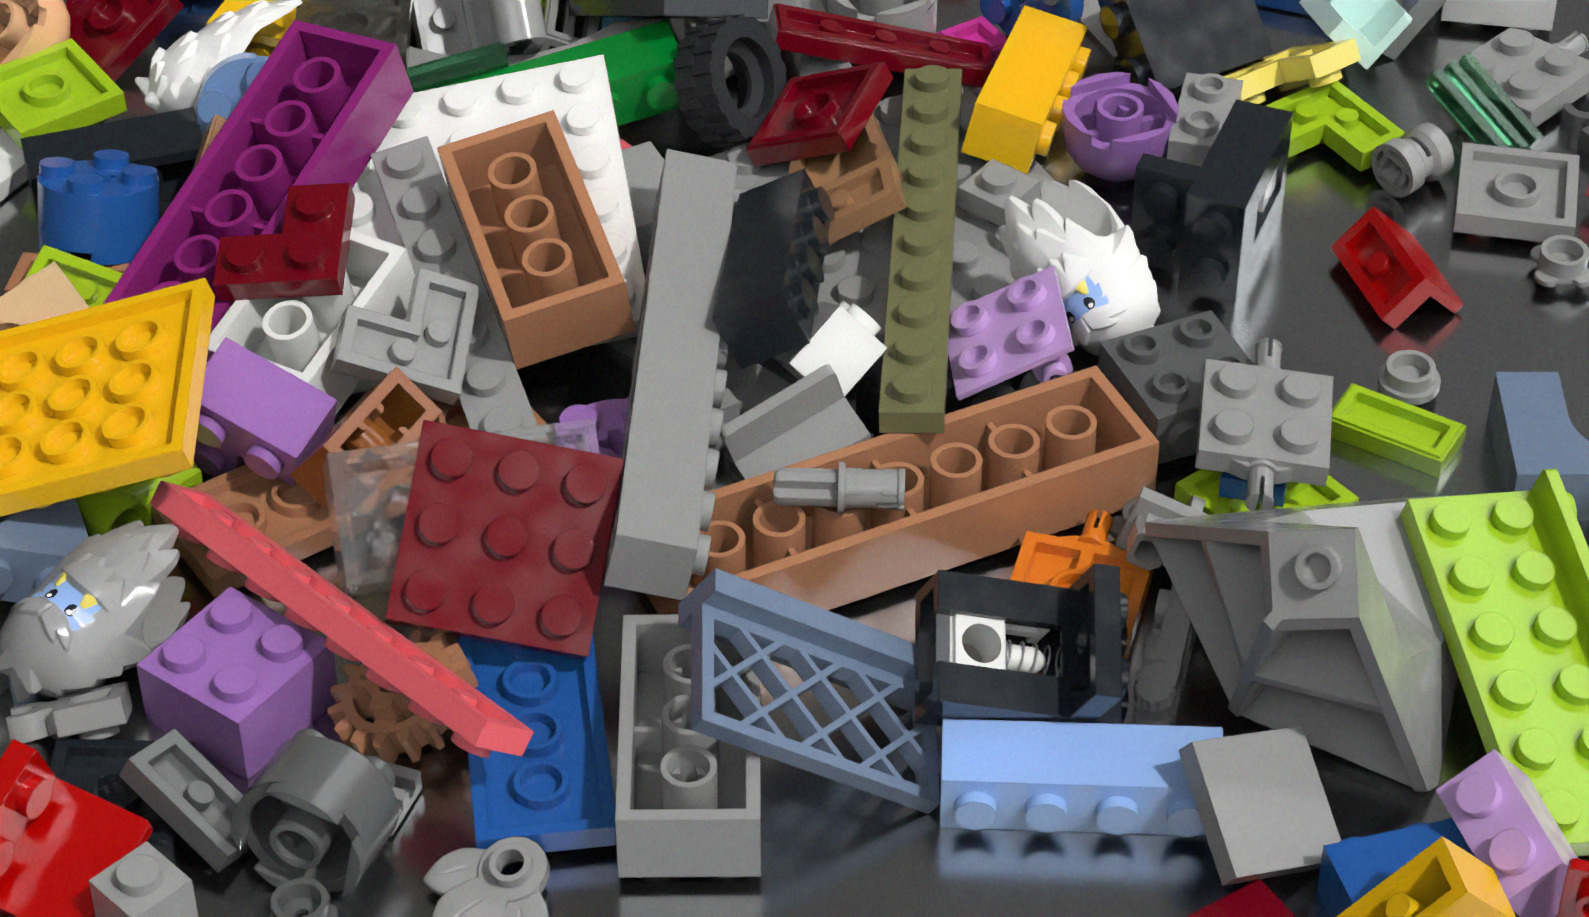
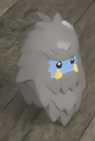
[0,520,190,702]

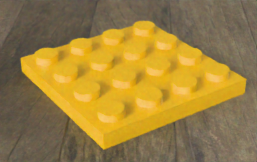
[0,278,215,517]

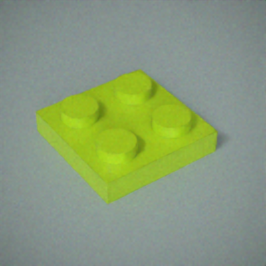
[0,38,127,151]

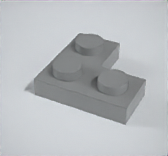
[331,268,480,405]

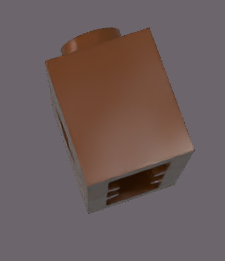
[290,366,443,520]

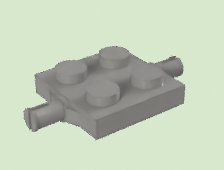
[1440,27,1589,131]
[1195,338,1333,511]

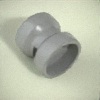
[1371,122,1454,198]

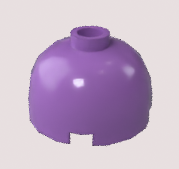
[1061,72,1179,182]

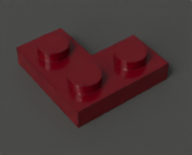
[213,182,355,301]

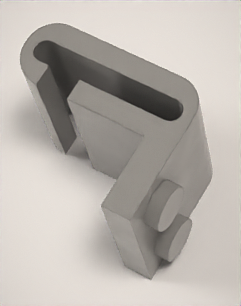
[408,0,548,57]

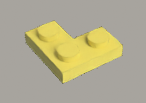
[1223,38,1361,104]

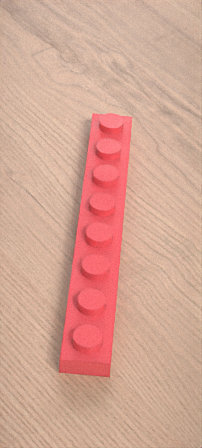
[149,480,534,758]

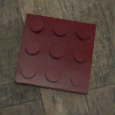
[384,420,624,660]

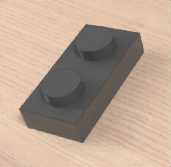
[119,729,251,873]

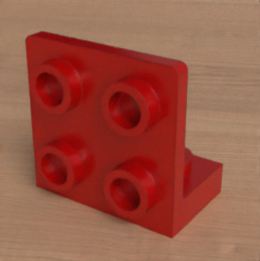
[0,739,153,917]

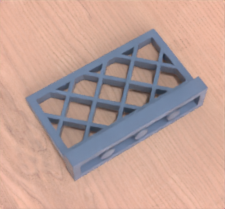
[678,568,940,814]

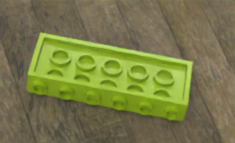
[1400,469,1589,857]

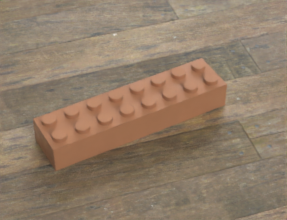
[645,366,1160,615]

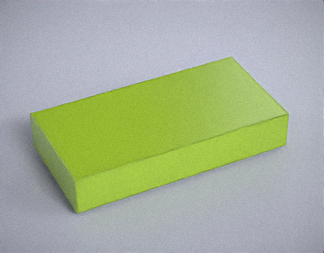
[1331,383,1467,478]

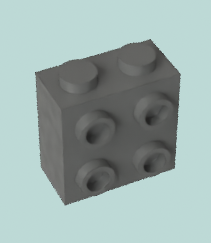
[1098,310,1254,465]

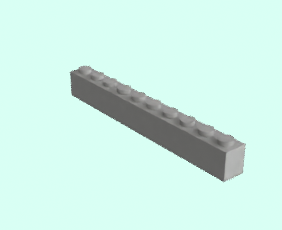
[604,149,746,600]

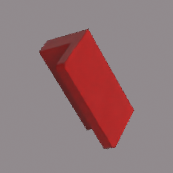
[1331,206,1464,329]

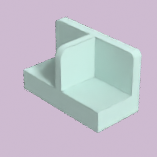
[1299,0,1412,70]

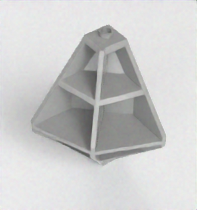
[1145,495,1458,792]

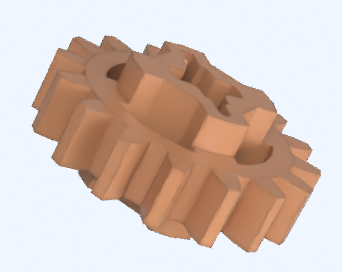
[328,629,479,763]

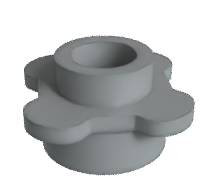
[1530,235,1589,289]

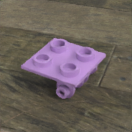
[948,266,1074,401]

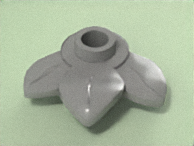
[423,836,550,917]

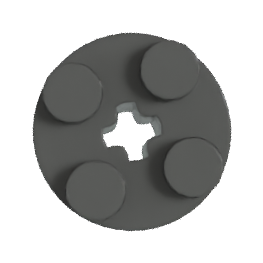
[231,728,399,896]

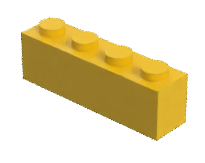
[961,5,1091,174]

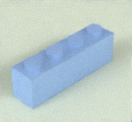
[940,718,1223,837]

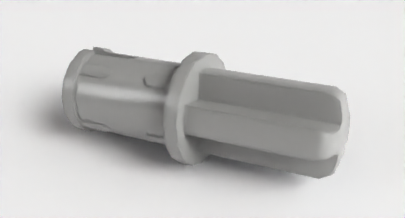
[773,462,905,514]

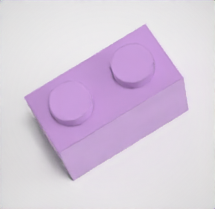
[1436,749,1578,917]

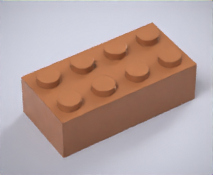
[437,110,636,369]

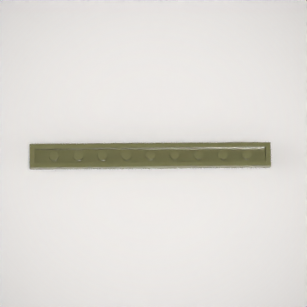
[879,65,962,433]

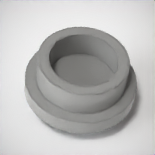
[1377,350,1441,406]

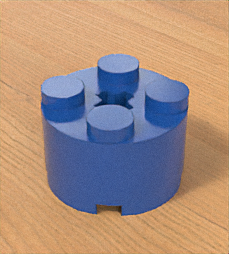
[37,149,159,265]

